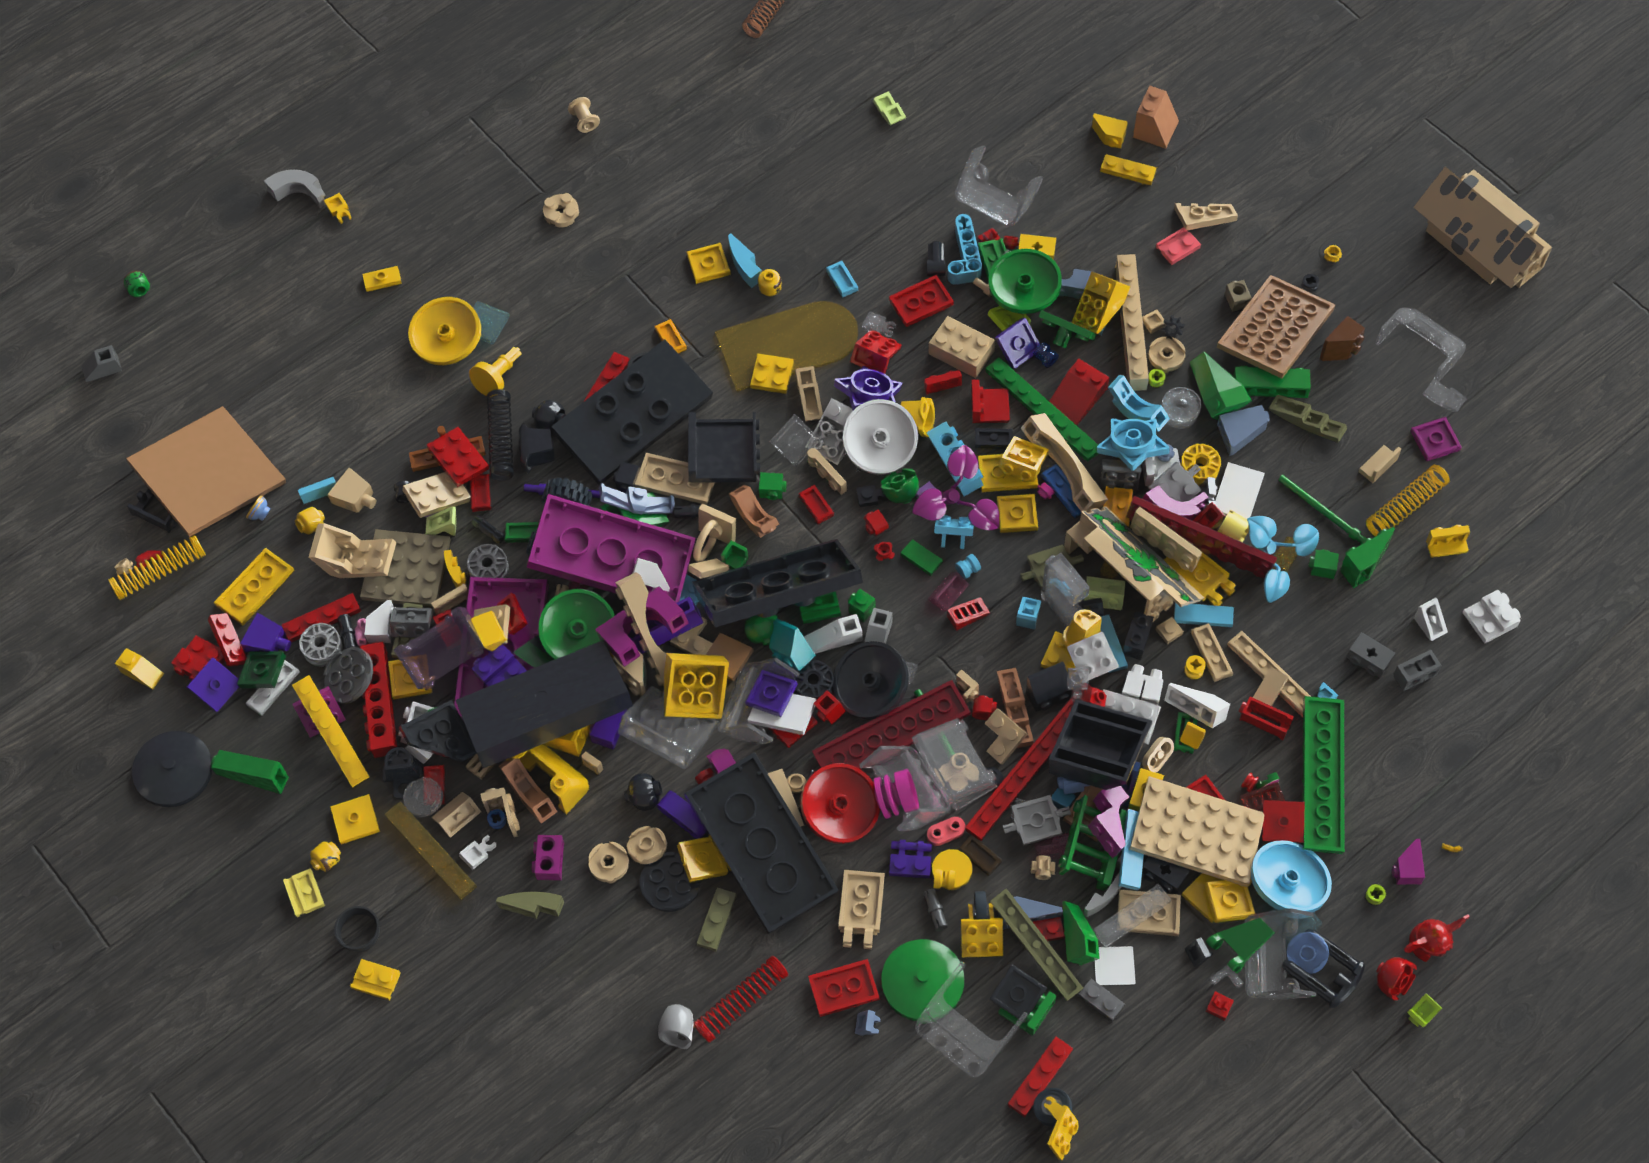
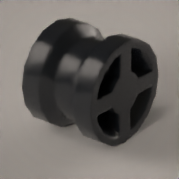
[393,481,411,503]

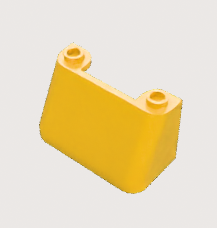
[506,744,589,814]

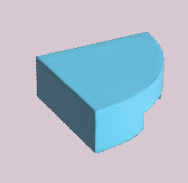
[1317,682,1338,699]

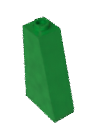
[211,750,289,794]

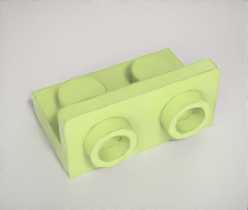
[1084,576,1125,610]

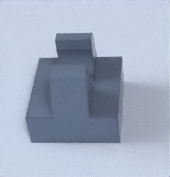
[855,1010,881,1036]

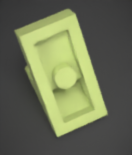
[425,506,456,536]

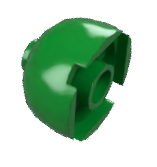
[881,468,919,504]

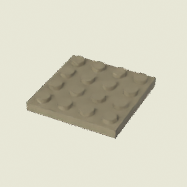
[360,529,451,607]

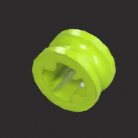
[1148,369,1165,388]
[1366,884,1386,905]

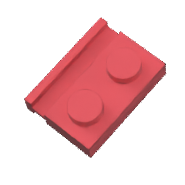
[1156,227,1201,265]

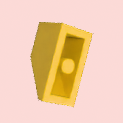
[1092,113,1128,149]
[115,648,164,690]

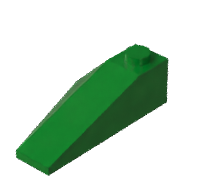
[1190,352,1252,420]

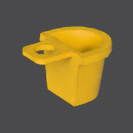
[901,397,935,437]
[1062,610,1102,647]

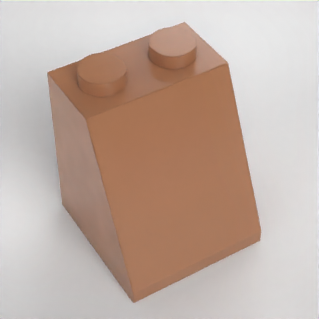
[1133,86,1179,149]

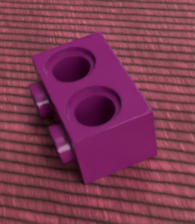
[532,835,564,880]

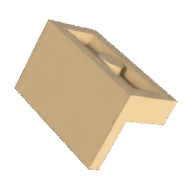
[1359,445,1401,483]
[431,792,481,838]

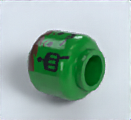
[123,271,150,297]

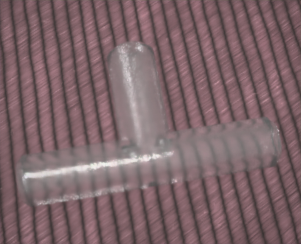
[1210,965,1244,988]

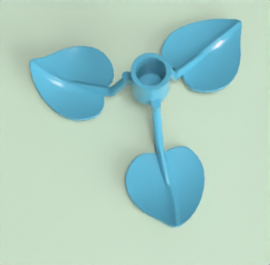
[1247,516,1319,603]

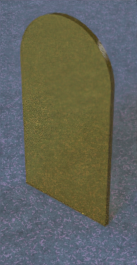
[715,301,858,391]

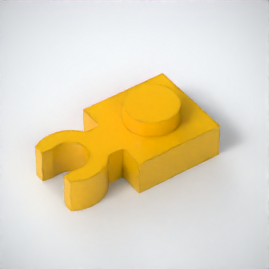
[324,193,351,224]

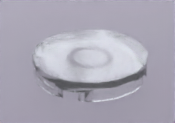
[403,777,443,817]

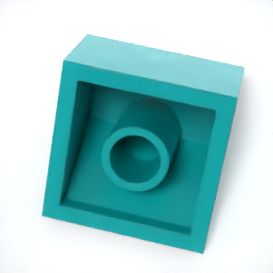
[769,618,816,671]

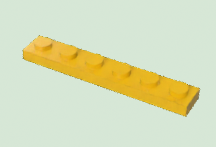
[292,675,370,787]

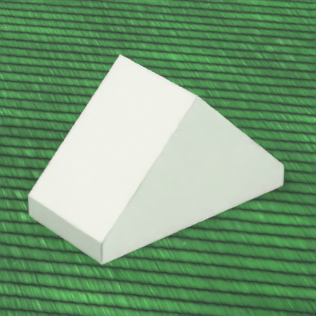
[1414,598,1448,641]

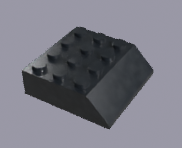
[1049,699,1152,790]

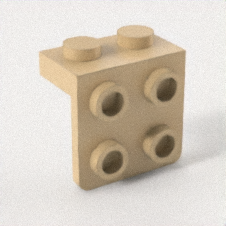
[481,787,520,837]

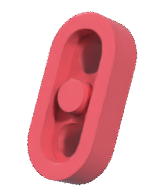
[927,817,965,846]

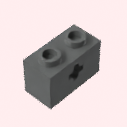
[1346,632,1395,678]

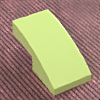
[873,91,906,125]

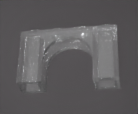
[1041,553,1090,627]

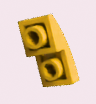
[444,550,466,588]

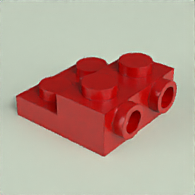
[171,635,225,681]

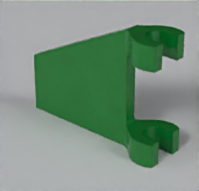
[1206,918,1275,973]

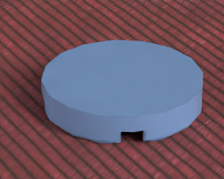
[1287,932,1329,974]

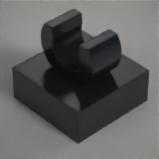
[1082,598,1104,617]
[1185,938,1213,967]

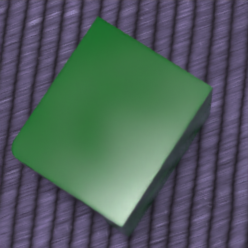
[721,540,748,570]

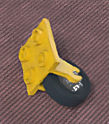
[961,891,1003,957]
[1033,1088,1078,1160]

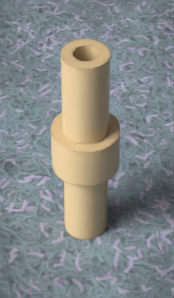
[973,278,991,297]

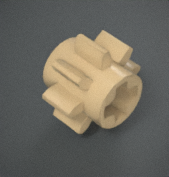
[1031,856,1056,880]

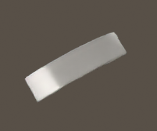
[1084,855,1122,917]

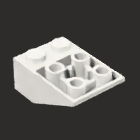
[806,398,853,465]

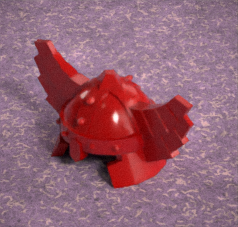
[1404,915,1470,962]

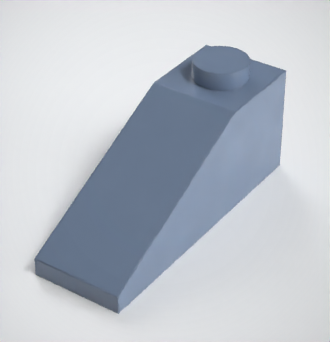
[997,896,1063,930]

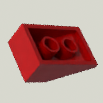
[1049,359,1109,426]

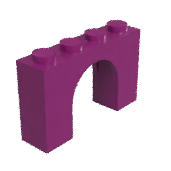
[595,586,688,667]

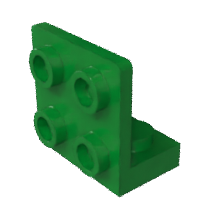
[998,991,1056,1036]

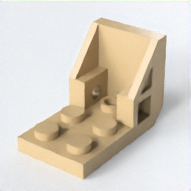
[309,523,396,578]

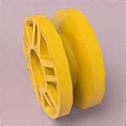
[1180,444,1221,486]

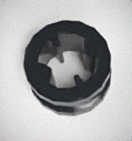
[1302,274,1319,292]

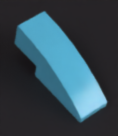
[728,233,762,288]

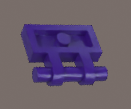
[889,839,932,878]

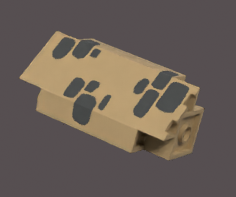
[1413,167,1552,288]

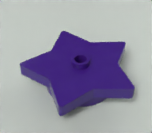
[834,366,902,410]

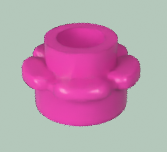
[1037,482,1055,499]

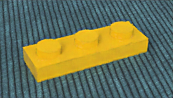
[1100,154,1157,185]

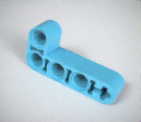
[948,214,982,284]

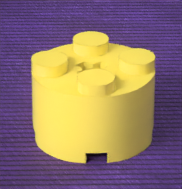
[1217,510,1249,543]

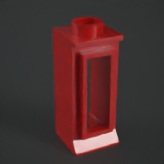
[1239,696,1294,740]

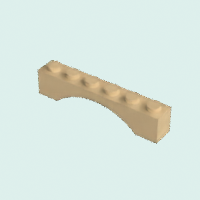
[1021,413,1108,513]
[615,572,666,686]

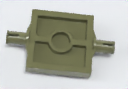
[1020,544,1084,590]

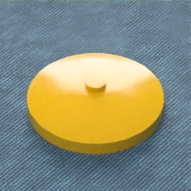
[408,297,481,365]

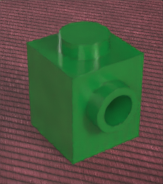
[759,472,787,500]
[1308,549,1339,579]
[848,589,876,622]

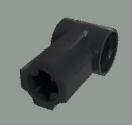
[927,241,945,276]

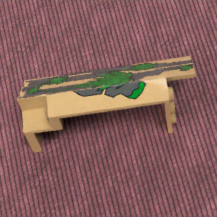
[1064,507,1204,622]

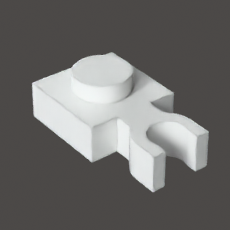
[459,835,496,870]

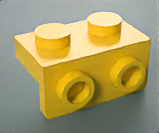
[1426,525,1470,557]

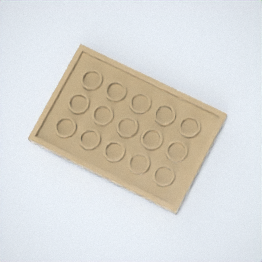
[1129,776,1265,887]

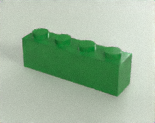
[1233,366,1311,398]

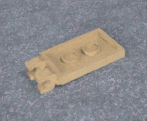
[838,870,885,949]

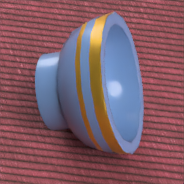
[246,495,270,521]

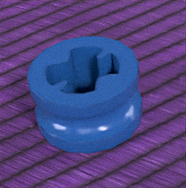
[487,809,506,829]

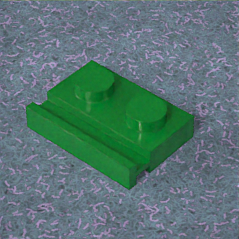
[977,238,1007,278]
[800,591,841,624]

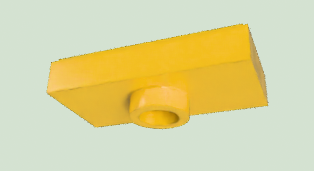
[363,266,402,292]

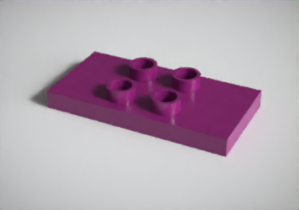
[527,494,696,603]
[454,577,549,722]

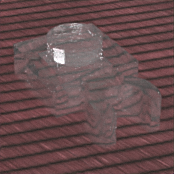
[862,311,896,337]

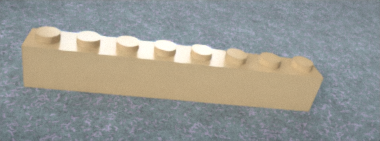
[1115,254,1149,391]

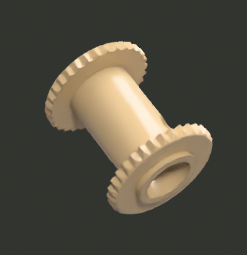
[568,97,600,133]

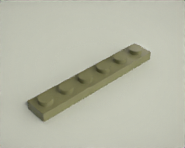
[990,888,1083,1001]

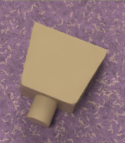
[328,468,377,513]

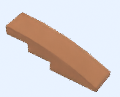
[997,668,1034,748]

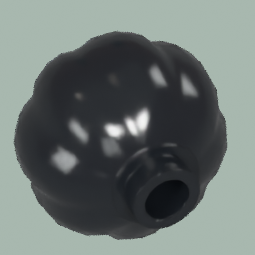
[532,400,566,434]
[624,773,663,811]

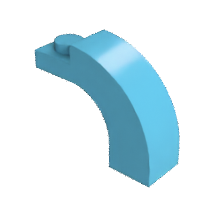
[1108,375,1170,431]

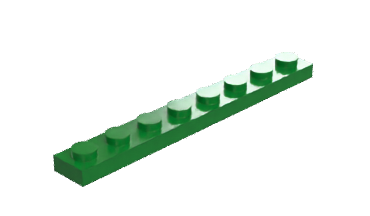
[986,358,1099,462]

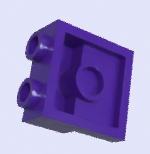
[472,644,527,687]

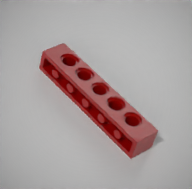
[360,642,397,758]

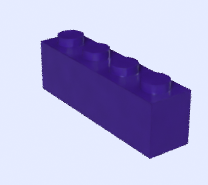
[628,596,704,654]

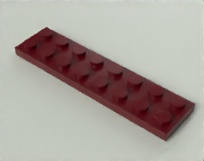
[1126,496,1277,578]
[812,680,971,770]

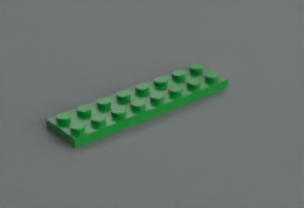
[1302,696,1345,854]

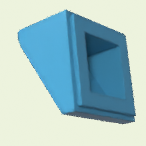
[1051,788,1076,809]

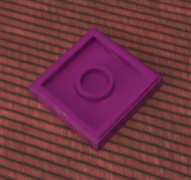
[1410,417,1462,462]

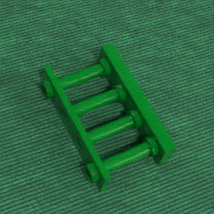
[1058,795,1126,891]

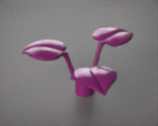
[912,445,999,530]

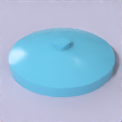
[1251,841,1332,915]

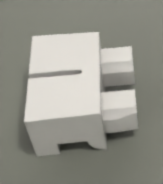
[1122,664,1163,705]

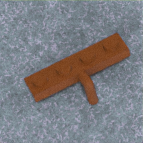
[409,426,486,472]

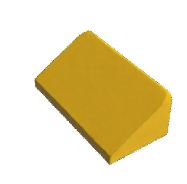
[470,611,507,652]

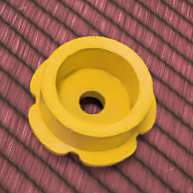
[1324,245,1342,262]

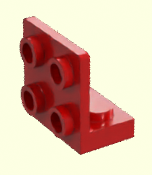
[850,331,902,374]
[971,380,1010,423]

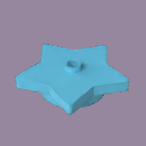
[1097,418,1169,471]

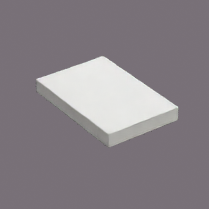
[1215,462,1265,519]
[748,694,816,735]

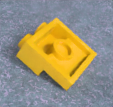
[999,436,1049,482]

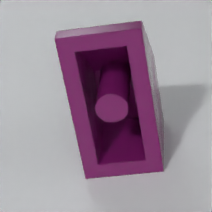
[1392,839,1425,885]

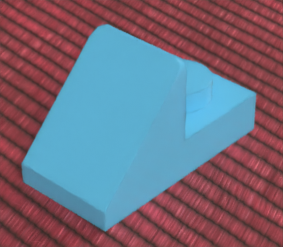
[1016,597,1041,629]

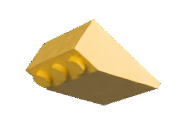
[664,653,729,719]

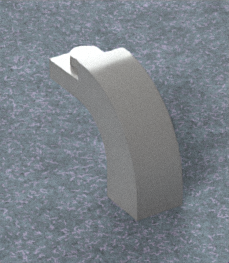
[264,170,325,208]

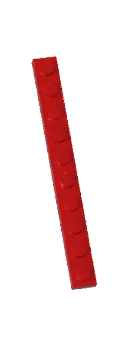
[965,682,1091,841]

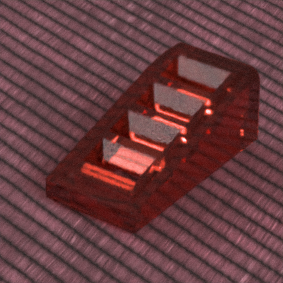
[1240,782,1285,811]

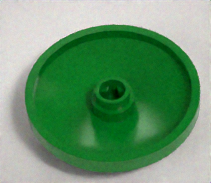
[989,249,1062,314]
[538,589,615,660]
[881,939,964,1022]

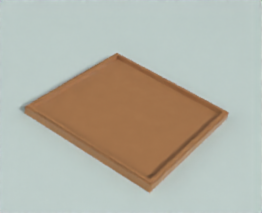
[126,406,286,537]

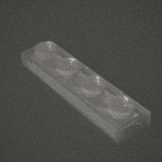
[1093,884,1171,948]

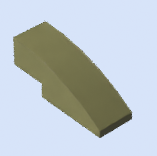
[496,892,564,919]

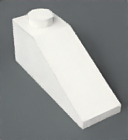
[1164,683,1230,728]

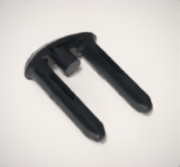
[1282,929,1365,1008]

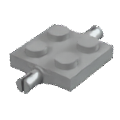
[1148,462,1201,502]
[1003,795,1071,846]

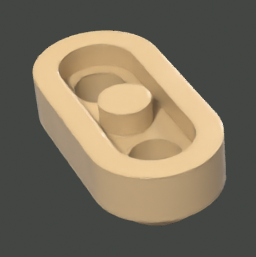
[1142,737,1174,772]

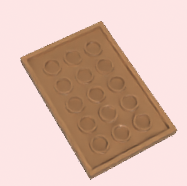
[1217,275,1335,379]

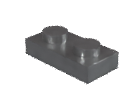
[1078,978,1125,1022]

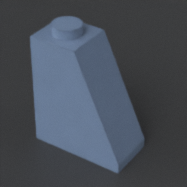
[1217,405,1269,456]

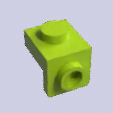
[1407,993,1442,1027]

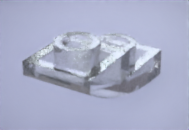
[1422,379,1467,413]

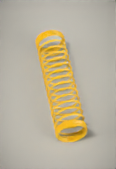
[1366,464,1450,536]
[108,535,206,600]

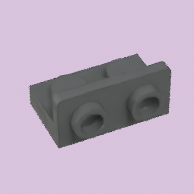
[390,607,432,638]

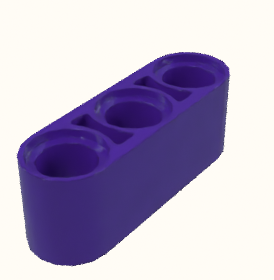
[656,790,707,839]

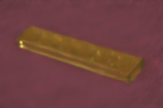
[385,801,477,900]

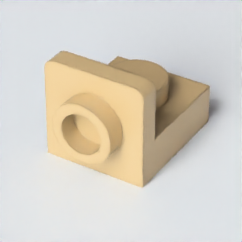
[956,670,979,704]

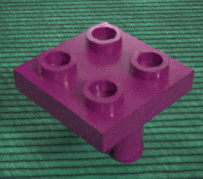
[293,686,346,738]

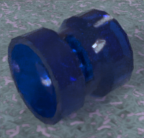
[1033,342,1059,368]

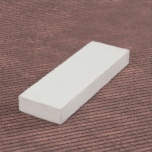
[246,660,300,716]

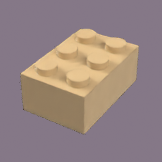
[929,316,995,378]

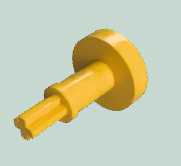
[469,347,522,397]

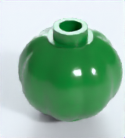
[744,615,778,646]

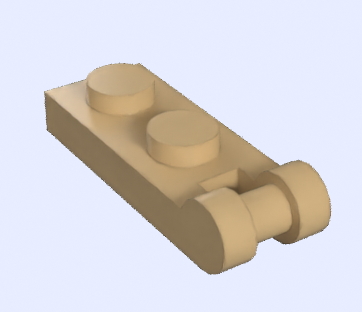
[807,448,847,495]

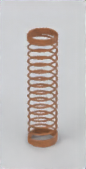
[742,0,784,38]

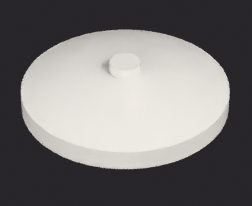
[843,399,918,475]

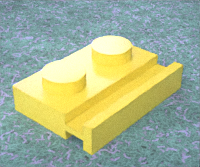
[283,868,325,918]

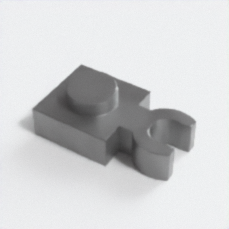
[1200,477,1217,510]

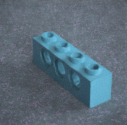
[927,422,984,496]

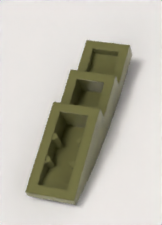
[1269,395,1347,443]

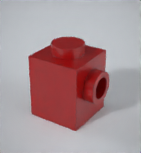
[813,690,846,725]

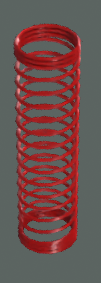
[693,956,788,1043]

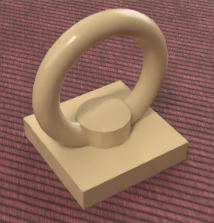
[693,503,736,562]

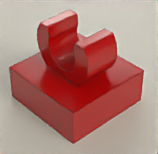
[977,228,1000,243]
[1206,991,1234,1021]

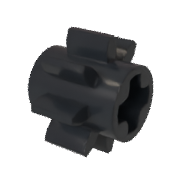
[1161,315,1185,338]

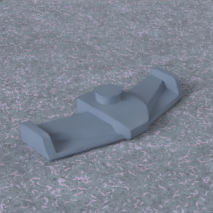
[599,483,675,515]

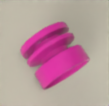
[874,769,919,819]

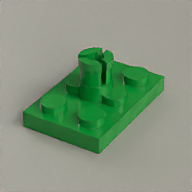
[1039,310,1097,349]

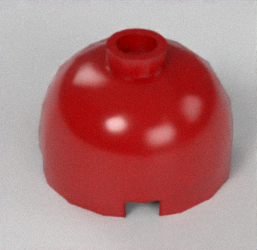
[1376,957,1417,1000]

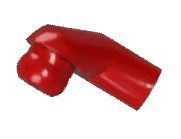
[135,550,163,568]

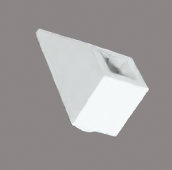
[804,614,862,654]

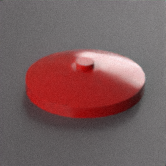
[800,763,880,844]

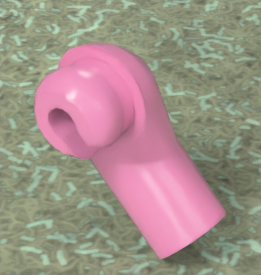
[354,618,367,646]

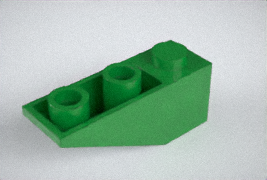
[1062,901,1100,965]

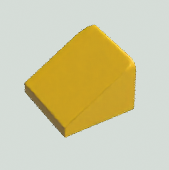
[1180,722,1206,749]

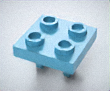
[934,515,974,549]

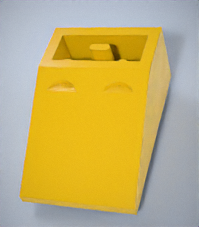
[1072,271,1131,334]

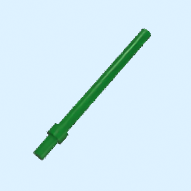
[1278,475,1367,544]

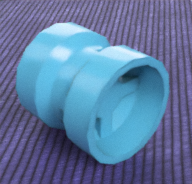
[955,554,981,580]

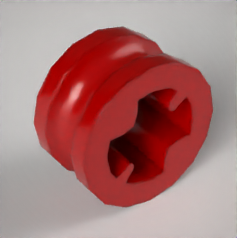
[1241,772,1259,793]

